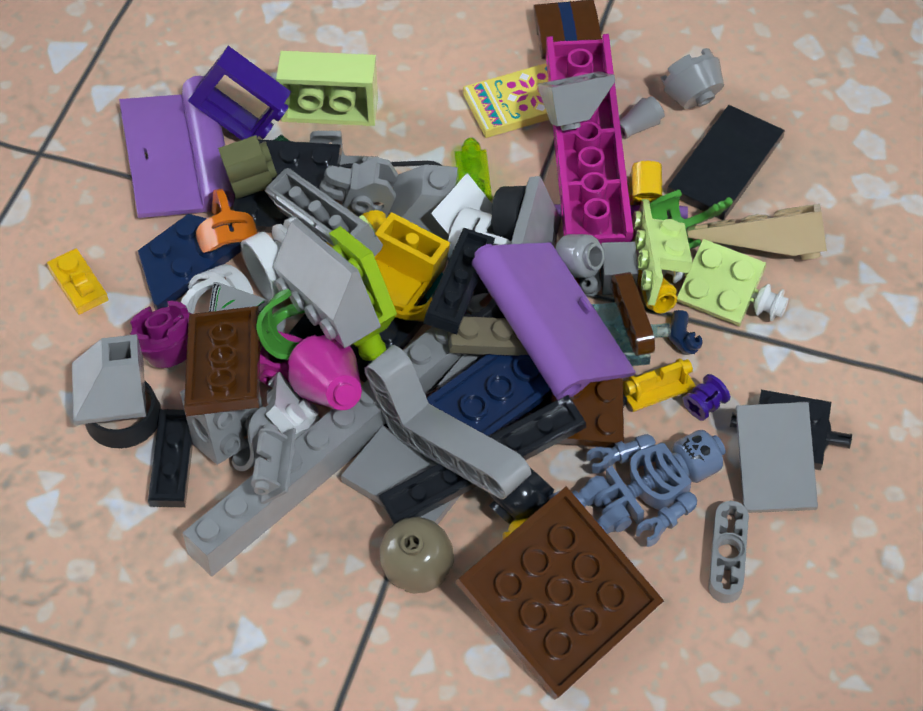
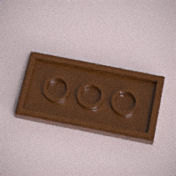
[184,306,260,417]

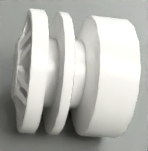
[241,217,299,301]

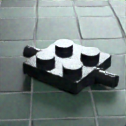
[730,389,852,470]

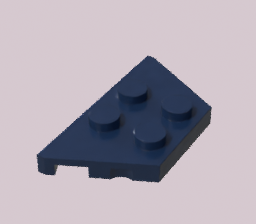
[138,214,242,310]

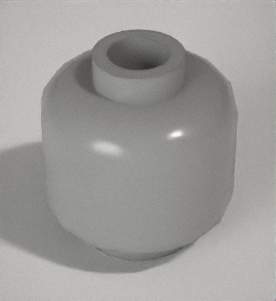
[555,234,605,278]

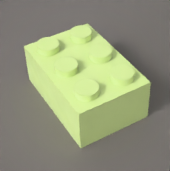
[276,51,378,126]

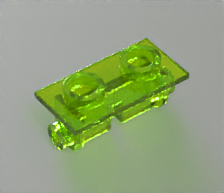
[455,138,492,201]

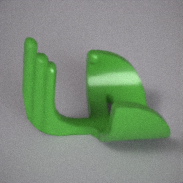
[650,190,733,249]
[256,289,305,360]

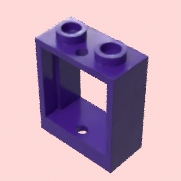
[188,46,291,140]

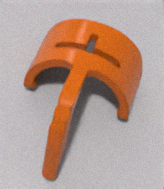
[196,189,258,253]

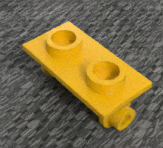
[623,358,696,412]

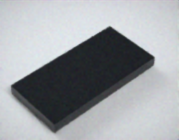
[667,105,785,220]

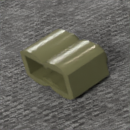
[218,135,277,199]

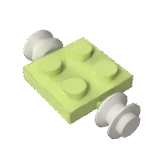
[662,239,789,327]

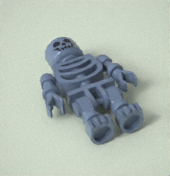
[548,430,726,547]

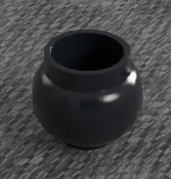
[489,466,555,524]

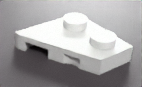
[265,372,321,439]

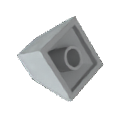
[538,71,615,130]
[390,164,459,241]

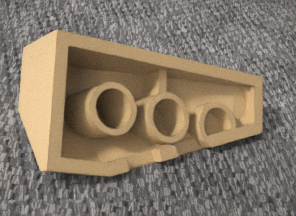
[687,204,827,260]

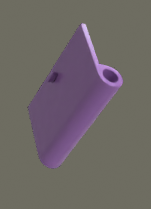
[119,76,235,218]
[472,242,636,400]

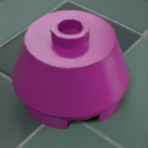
[130,301,192,368]

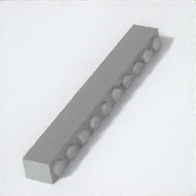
[183,326,464,576]

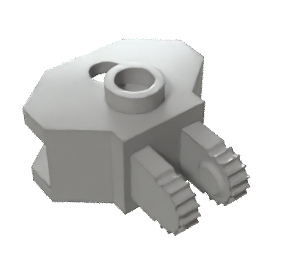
[319,157,398,218]

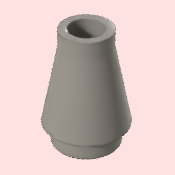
[620,96,665,139]

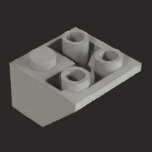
[72,334,146,425]

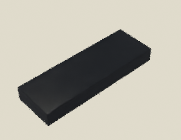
[148,409,193,508]

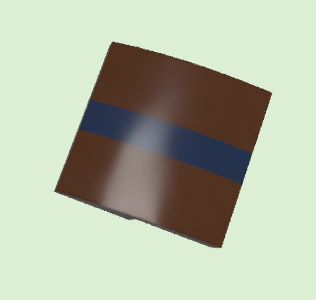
[533,0,602,59]

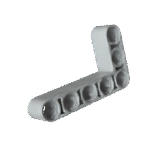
[365,345,531,499]

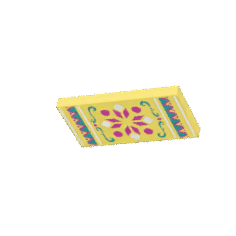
[463,63,549,138]

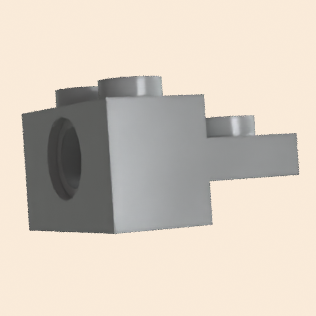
[180,389,263,465]

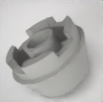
[661,48,724,109]

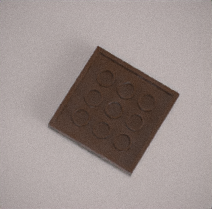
[455,486,664,700]

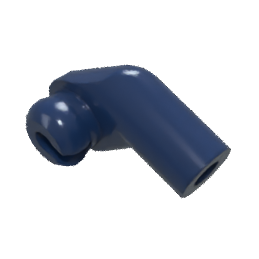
[669,310,703,355]

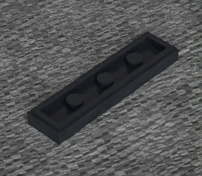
[423,227,495,335]

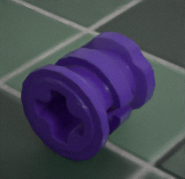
[683,374,731,421]

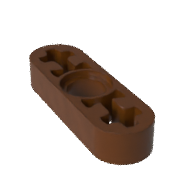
[611,272,655,356]

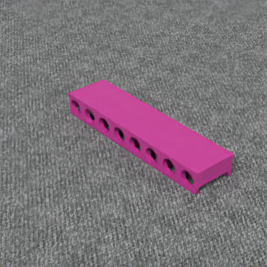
[546,34,633,244]

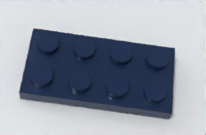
[427,354,551,437]

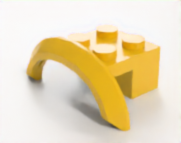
[326,212,450,321]

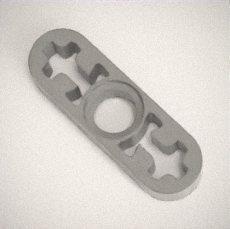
[708,501,749,603]

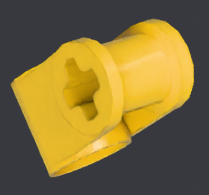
[627,161,662,205]

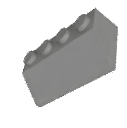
[273,218,381,348]

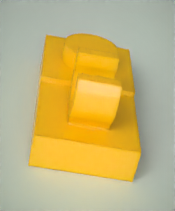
[47,248,109,315]

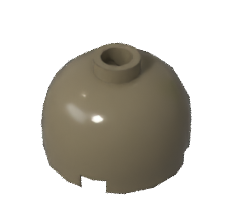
[380,517,454,594]

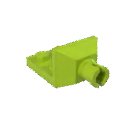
[329,226,397,361]

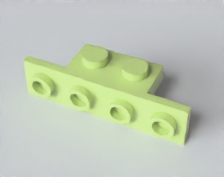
[632,199,693,306]

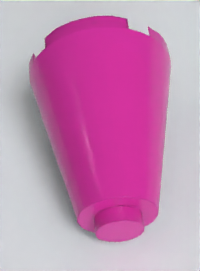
[288,335,362,410]

